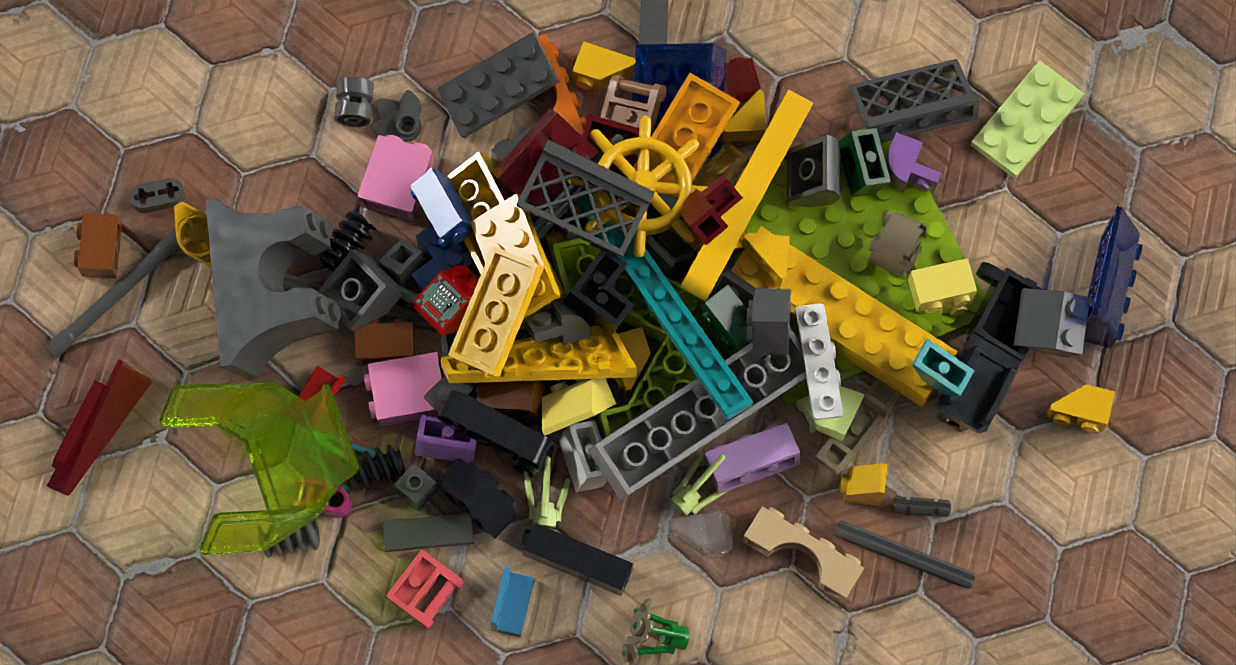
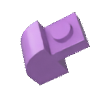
[886,132,942,192]

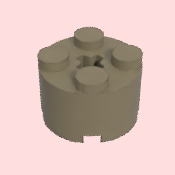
[869,210,929,278]

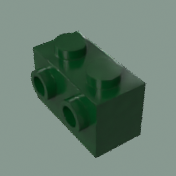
[692,285,750,358]

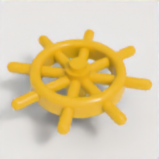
[567,115,707,258]

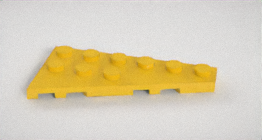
[441,323,637,383]

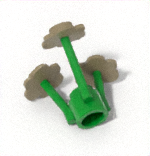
[622,598,689,665]

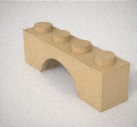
[742,506,864,603]

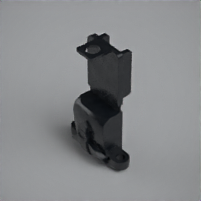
[935,262,1044,433]

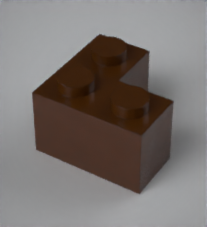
[477,380,551,426]

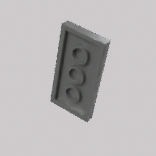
[437,32,560,138]

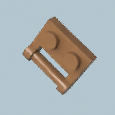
[600,75,667,135]

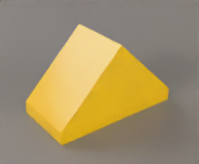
[721,89,766,142]
[742,232,790,288]

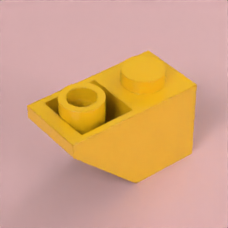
[614,327,651,398]
[1046,384,1115,433]

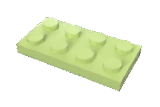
[970,60,1085,179]

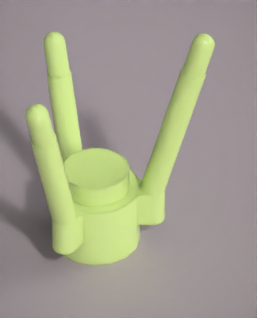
[670,452,728,516]
[524,456,571,529]

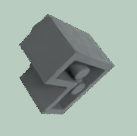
[746,288,791,355]

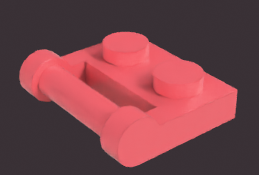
[385,549,464,629]

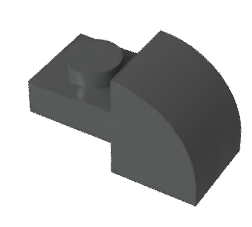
[524,300,591,345]

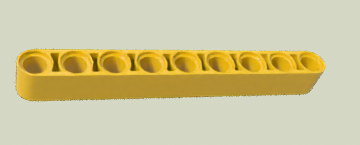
[680,90,813,302]

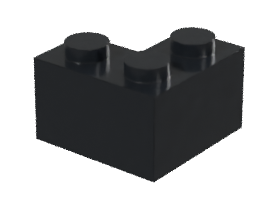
[565,248,635,335]
[436,458,520,539]

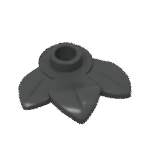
[371,90,422,141]

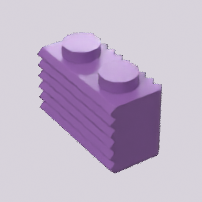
[415,415,477,464]

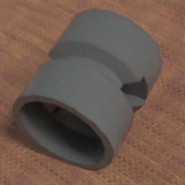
[334,77,374,127]

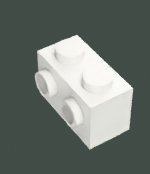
[558,420,607,492]

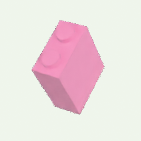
[357,135,434,222]
[364,352,442,427]

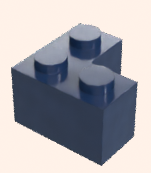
[411,224,476,293]

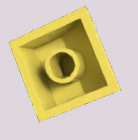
[542,378,616,436]

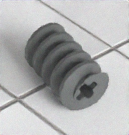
[256,513,320,558]

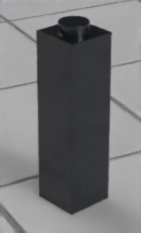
[520,523,633,596]

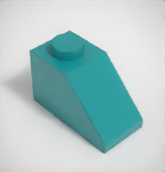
[911,339,975,396]

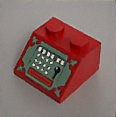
[412,265,479,335]

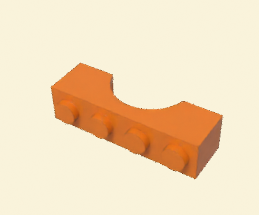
[538,34,586,135]

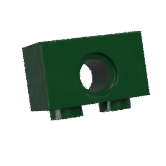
[839,128,891,196]

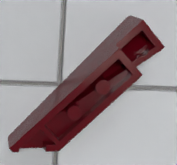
[47,359,152,496]

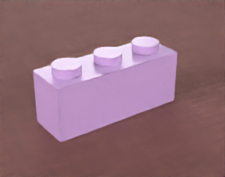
[705,423,800,495]

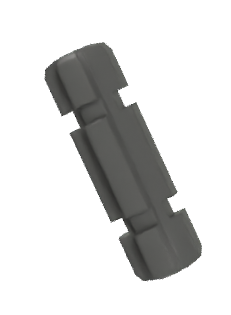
[892,496,951,517]

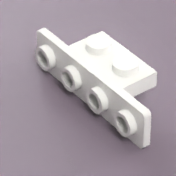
[795,304,843,420]

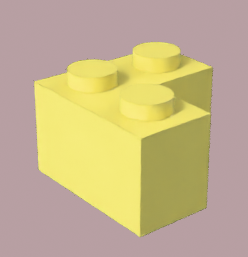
[908,258,977,316]

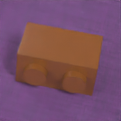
[74,213,122,278]
[355,319,415,366]

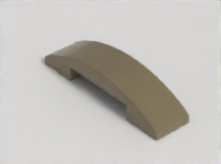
[814,379,902,476]

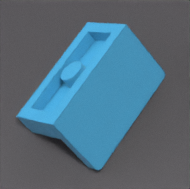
[491,567,535,637]

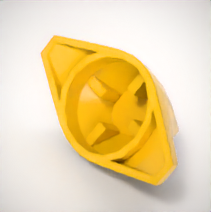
[174,201,212,268]

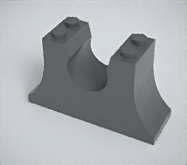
[206,198,341,380]

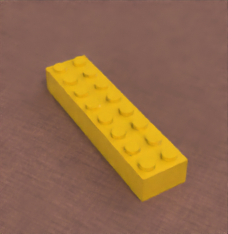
[730,226,958,407]

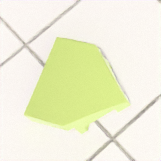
[796,386,865,442]

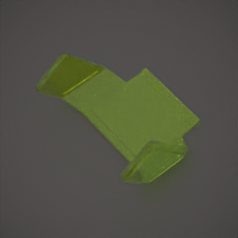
[159,382,359,555]

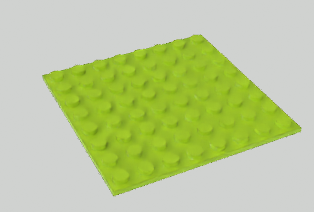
[727,127,985,407]

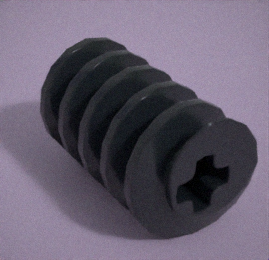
[319,211,377,272]
[341,444,405,491]

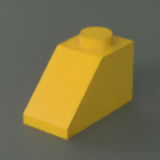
[572,41,637,90]
[840,463,888,506]

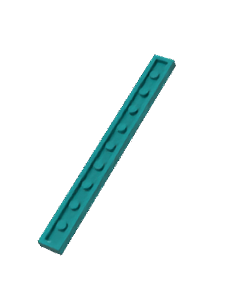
[575,187,753,420]

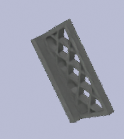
[849,59,979,143]
[516,140,654,258]

